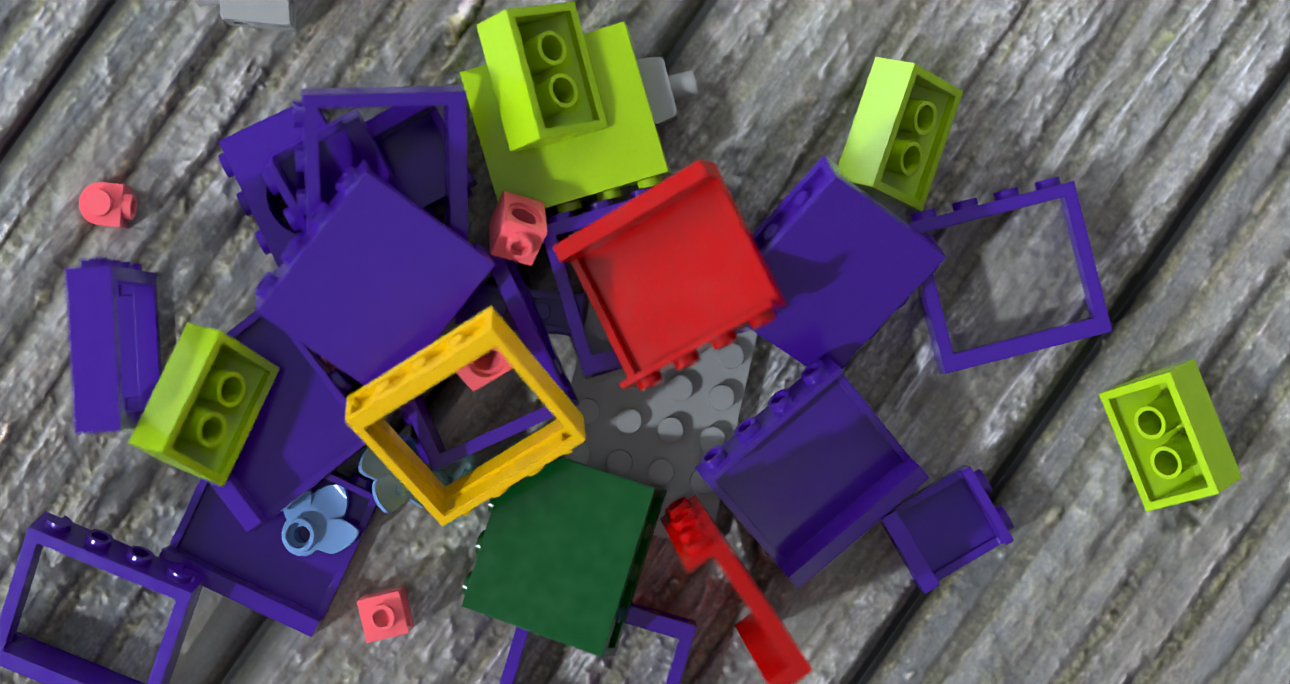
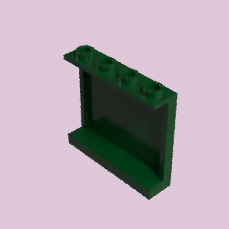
[462,441,667,658]

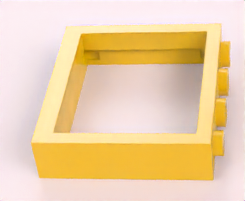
[345,306,586,527]

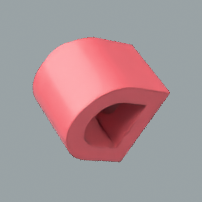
[79,182,137,229]

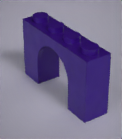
[218,106,328,274]

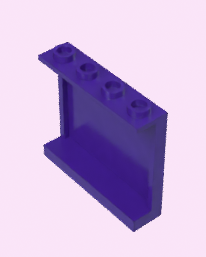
[747,156,946,369]
[254,160,495,386]
[141,311,367,533]
[695,356,929,590]
[158,470,378,637]

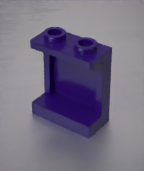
[365,105,478,216]
[261,108,401,233]
[880,465,1014,594]

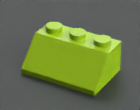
[477,1,608,152]
[838,57,963,211]
[128,323,280,487]
[1099,358,1242,512]

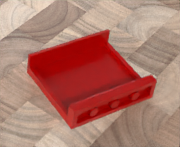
[552,160,787,392]
[660,494,813,684]

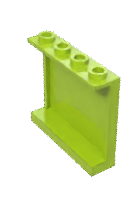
[460,21,672,214]

